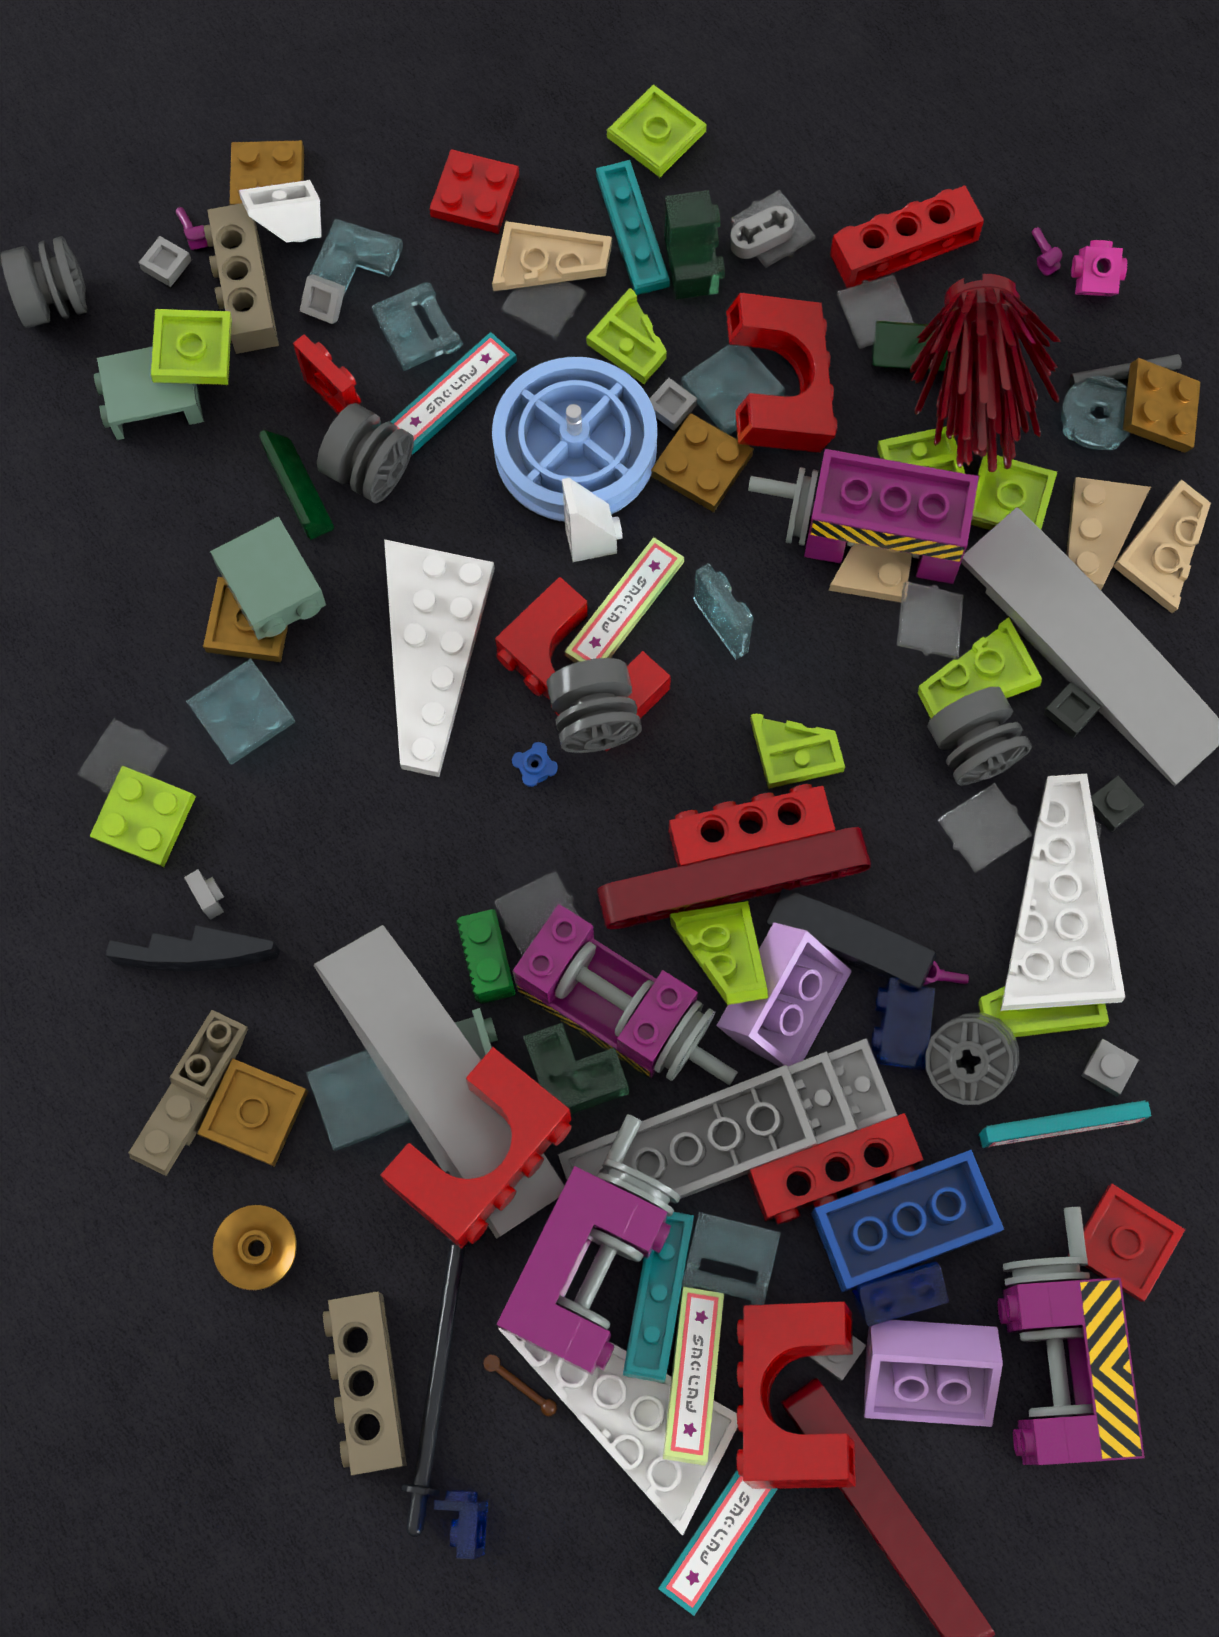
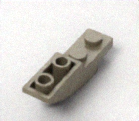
[128,1010,248,1176]

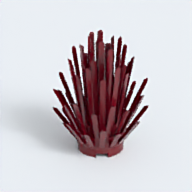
[910,274,1060,472]

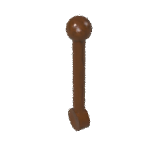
[483,1355,557,1416]

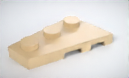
[492,221,612,291]
[1066,477,1151,590]
[1113,479,1211,613]
[829,543,912,603]

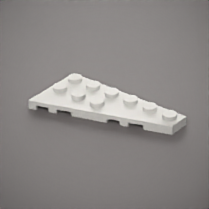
[384,539,495,777]
[1000,774,1125,1011]
[499,1328,738,1535]

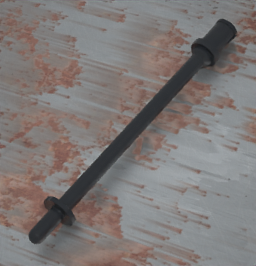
[401,1234,470,1537]

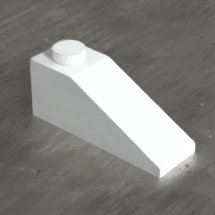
[562,478,623,562]

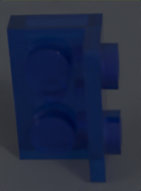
[871,977,935,1070]
[852,1262,949,1327]
[434,1490,488,1559]

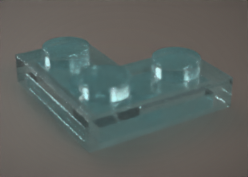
[309,218,403,294]

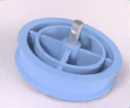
[492,357,657,522]

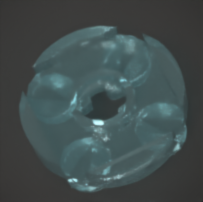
[1061,376,1130,450]

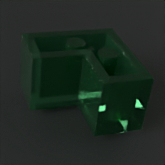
[664,190,725,299]
[523,1023,629,1114]

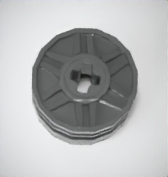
[1,236,87,328]
[317,403,414,503]
[546,658,642,753]
[927,687,1032,786]
[926,1013,1020,1105]

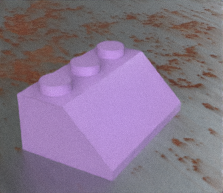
[716,923,852,1067]
[864,1318,1003,1427]

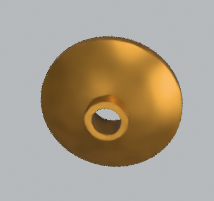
[213,1205,297,1290]

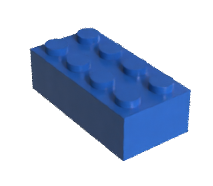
[811,1150,1004,1292]

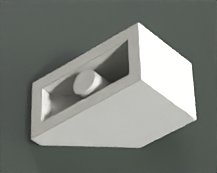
[239,180,321,242]

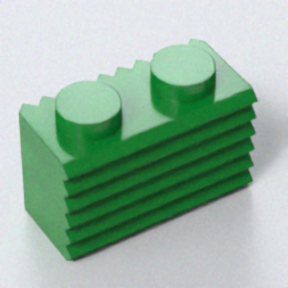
[457,909,516,1004]

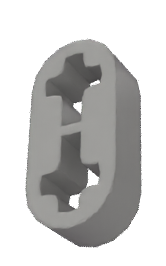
[730,205,794,259]

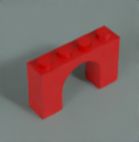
[726,293,838,452]
[495,577,671,752]
[380,1047,572,1249]
[737,1302,856,1489]

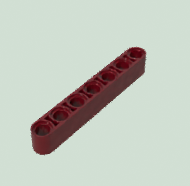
[597,827,872,930]
[781,1377,995,1637]

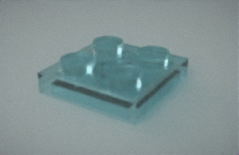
[681,344,785,435]
[694,563,754,660]
[186,659,295,765]
[307,1050,412,1151]

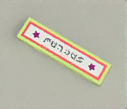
[565,537,684,663]
[662,1287,724,1466]

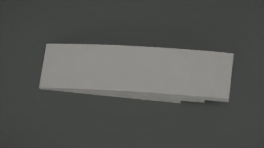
[961,507,1219,786]
[314,925,564,1239]
[558,1039,898,1203]

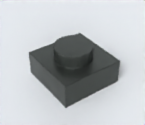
[1044,682,1101,738]
[1091,776,1144,832]

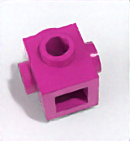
[1071,240,1127,296]

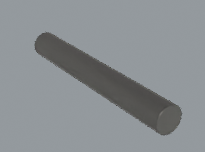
[1070,354,1182,388]

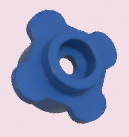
[512,742,558,787]

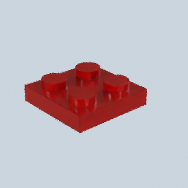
[429,149,519,234]
[293,334,361,414]
[1068,1184,1185,1302]

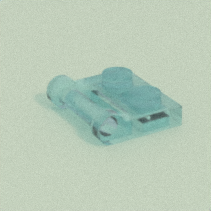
[372,283,463,371]
[682,1212,780,1305]

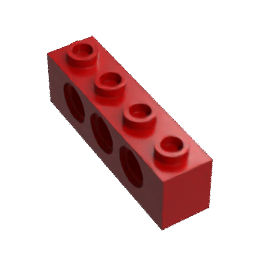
[830,186,984,289]
[669,784,835,867]
[748,1113,923,1225]

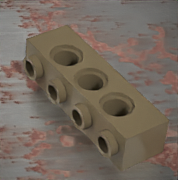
[204,203,279,354]
[323,1291,407,1475]

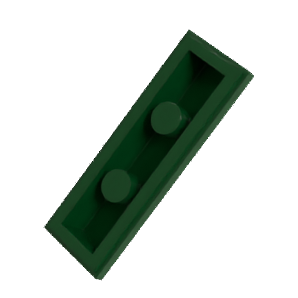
[872,321,949,371]
[259,430,334,540]

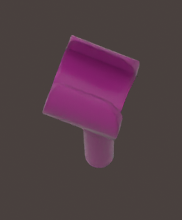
[176,207,208,250]
[1032,227,1062,276]
[923,961,969,986]

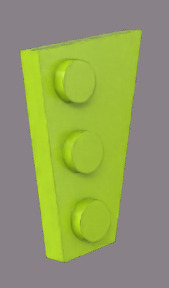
[918,617,1042,718]
[670,901,768,1005]
[979,986,1109,1037]

